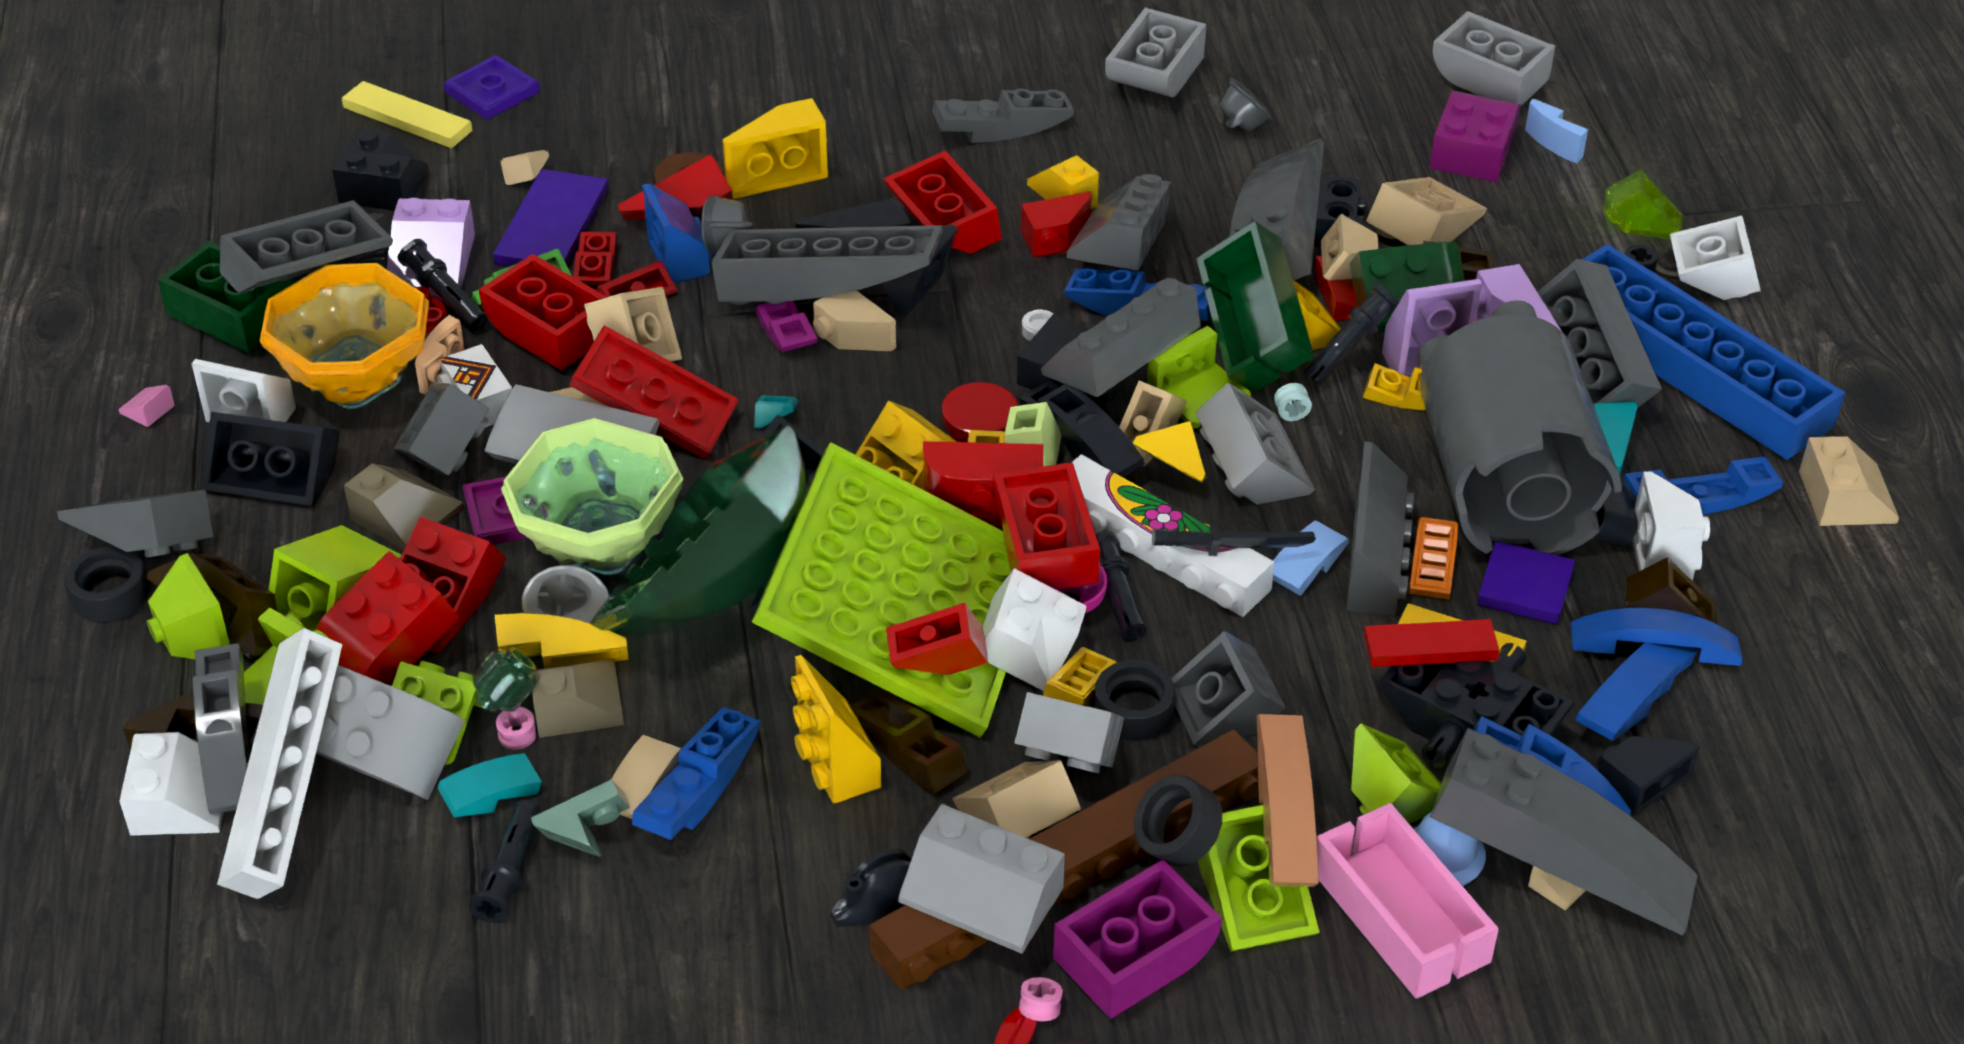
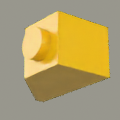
[1027,155,1099,209]

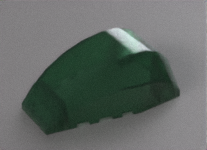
[589,424,809,635]

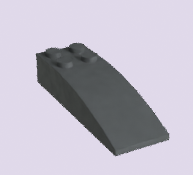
[1229,138,1324,280]
[712,225,943,305]
[1430,728,1698,936]

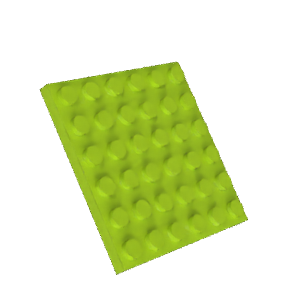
[752,442,1011,737]

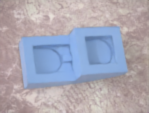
[1525,99,1588,164]
[1273,520,1349,596]

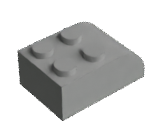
[1105,8,1206,97]
[1433,11,1555,106]
[316,665,465,800]

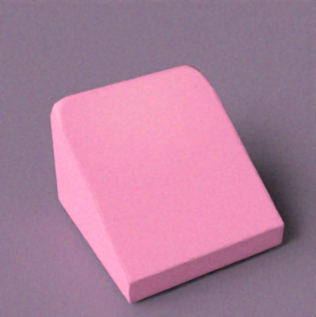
[118,385,175,427]

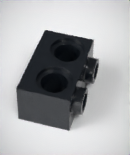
[1314,175,1367,247]

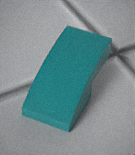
[437,753,542,817]

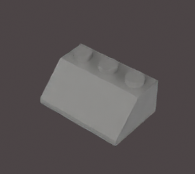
[1195,382,1315,505]
[899,804,1065,954]

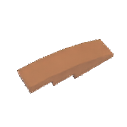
[1257,714,1319,887]

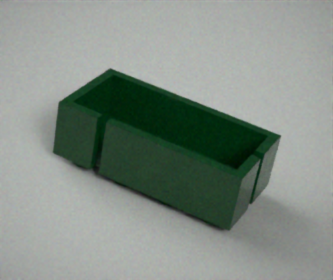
[1196,221,1314,393]

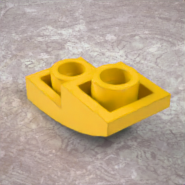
[1363,363,1425,410]

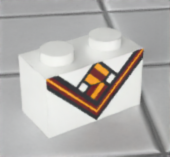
[437,344,512,427]

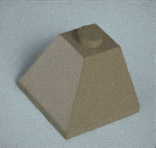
[344,463,464,550]
[530,658,624,738]

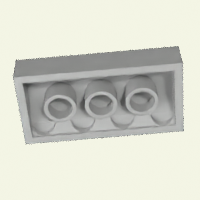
[484,384,660,489]

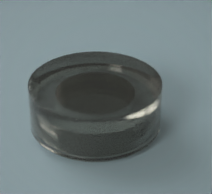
[1654,247,1680,280]

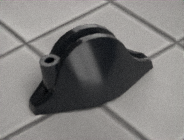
[830,848,911,927]

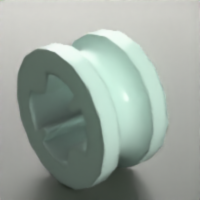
[1274,383,1312,421]

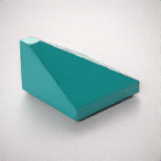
[754,395,798,428]

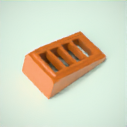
[1409,517,1459,600]

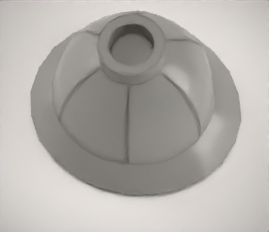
[522,565,610,627]

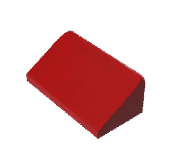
[1314,256,1357,321]
[596,260,678,297]

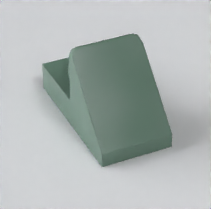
[531,779,630,857]

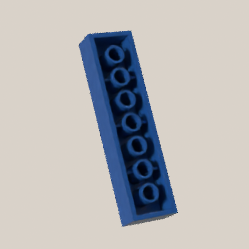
[1582,244,1845,460]

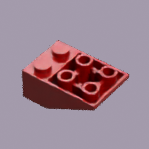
[400,517,507,655]

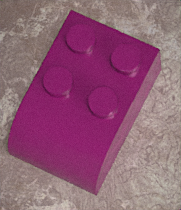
[1430,91,1521,182]
[1053,859,1222,1019]

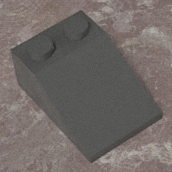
[57,489,213,557]

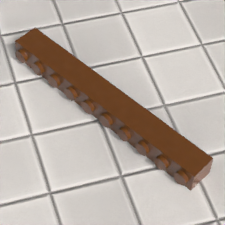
[869,729,1259,990]

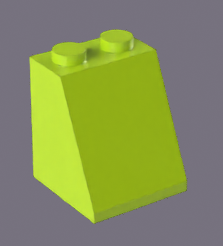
[268,525,401,632]

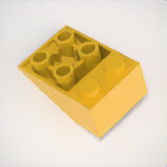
[791,655,881,804]

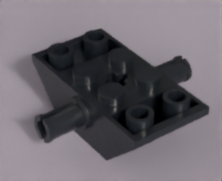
[1380,643,1574,768]

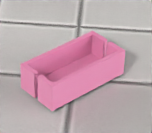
[1316,803,1499,999]

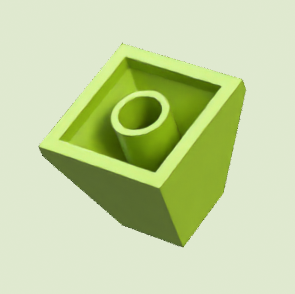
[147,553,230,660]
[1351,723,1441,824]

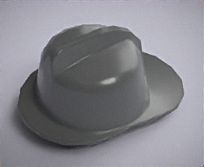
[1220,77,1272,132]
[702,196,756,254]

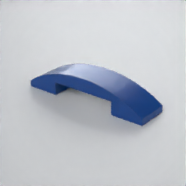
[1623,457,1783,515]
[1570,608,1742,666]

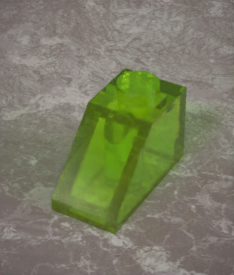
[1603,169,1683,239]

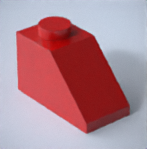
[1021,192,1091,258]
[886,603,988,675]

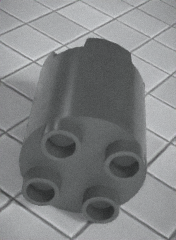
[1418,300,1622,555]

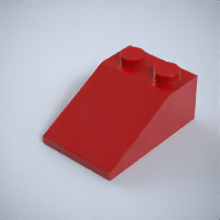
[993,462,1100,589]

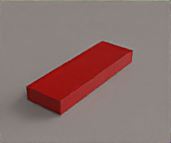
[1363,619,1500,667]

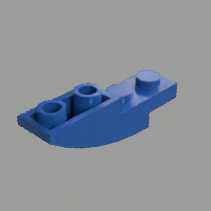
[1064,268,1211,321]
[632,707,760,840]
[1473,716,1631,816]

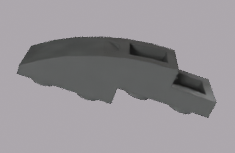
[932,89,1075,143]
[193,643,251,815]

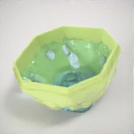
[501,418,683,574]

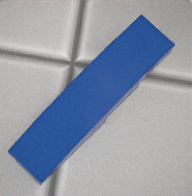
[1575,643,1697,741]

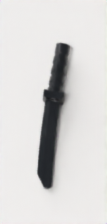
[1152,524,1316,556]

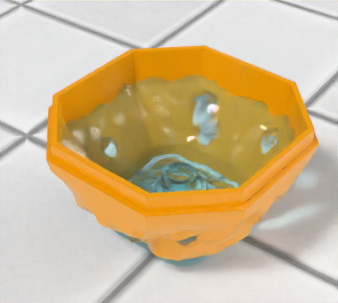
[260,263,429,409]

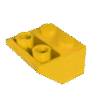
[856,400,956,490]

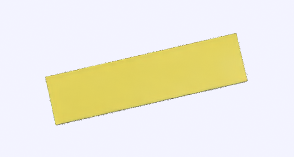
[342,81,472,148]

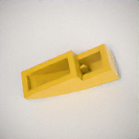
[495,613,629,668]

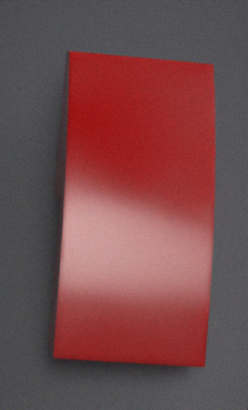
[573,232,618,285]

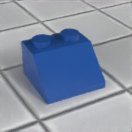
[642,183,714,283]

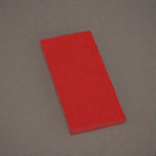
[569,325,739,460]

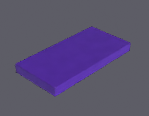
[493,169,609,266]

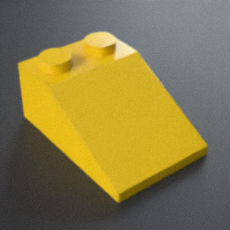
[722,98,828,199]

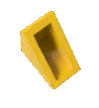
[1133,421,1206,484]

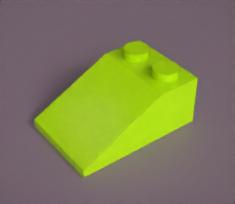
[1198,805,1320,952]

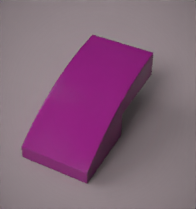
[756,301,817,352]

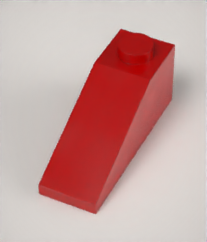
[618,154,733,220]

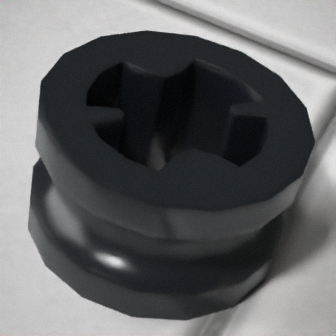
[1625,245,1657,273]

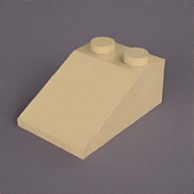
[1366,177,1487,246]

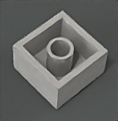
[1015,692,1124,773]

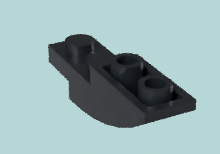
[1019,380,1145,478]

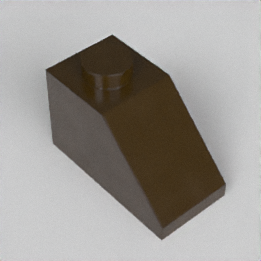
[1625,557,1717,624]

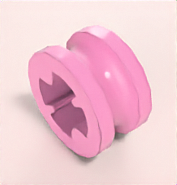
[496,707,537,750]
[1019,977,1063,1021]

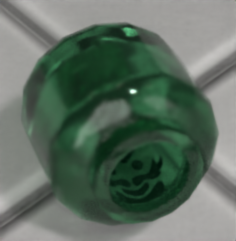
[472,647,537,713]

